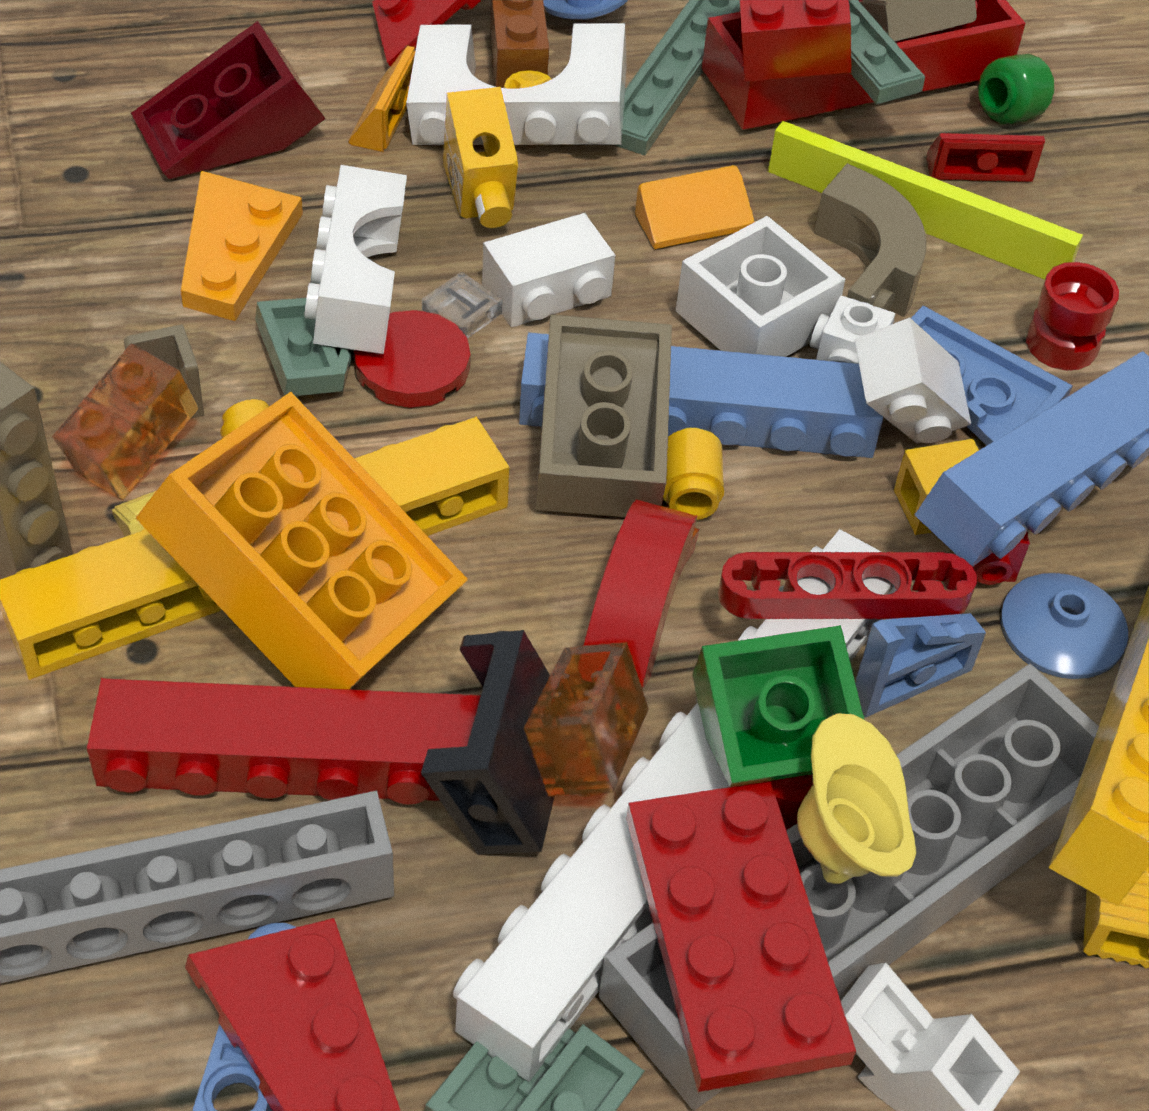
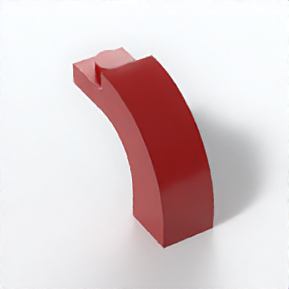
[577,499,700,692]

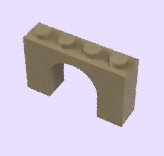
[0,362,73,579]

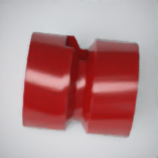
[1026,262,1119,371]

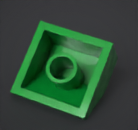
[692,625,864,787]

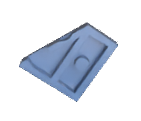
[855,613,986,718]

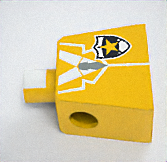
[443,87,518,228]

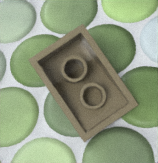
[535,314,672,517]

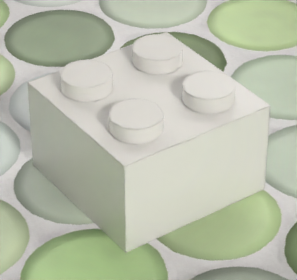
[676,216,845,357]

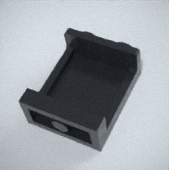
[421,630,574,855]

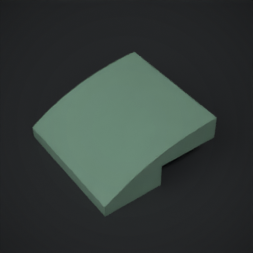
[424,1024,644,1111]

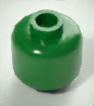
[978,54,1055,124]

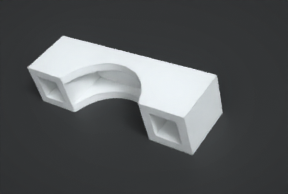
[304,165,407,354]

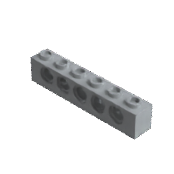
[0,791,394,984]

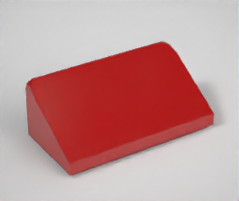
[926,133,1045,182]

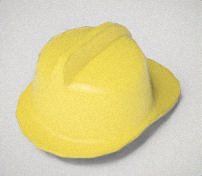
[797,713,916,884]

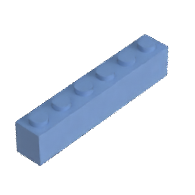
[519,332,883,458]
[915,351,1149,566]

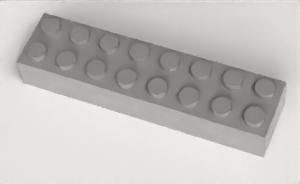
[599,663,1099,1111]

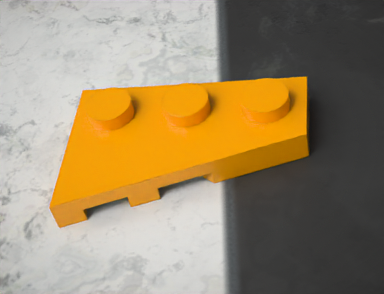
[181,171,303,321]

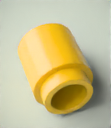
[663,427,724,520]

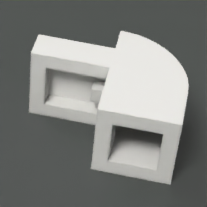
[841,963,1020,1111]

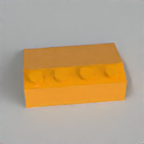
[136,392,468,689]

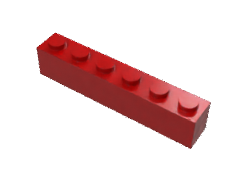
[87,678,481,804]

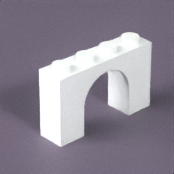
[406,23,627,145]

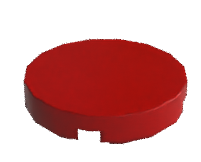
[354,310,471,408]

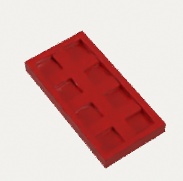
[626,781,856,1092]

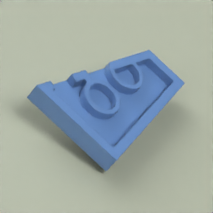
[911,305,1073,445]

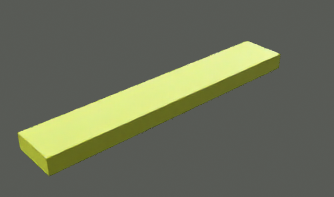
[768,121,1083,280]

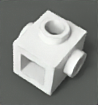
[810,295,896,364]

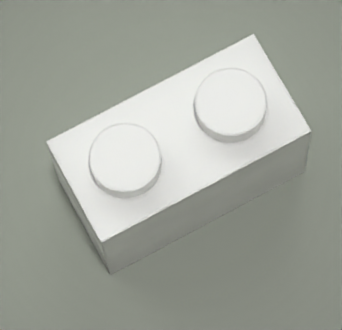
[482,213,615,328]
[855,317,971,443]

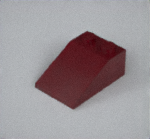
[131,21,326,179]

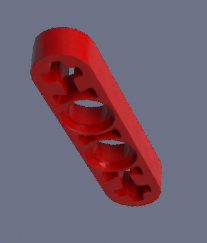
[718,552,977,619]

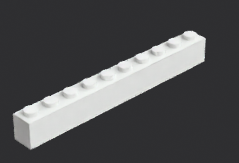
[453,529,896,1082]

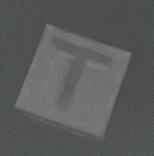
[422,272,502,339]

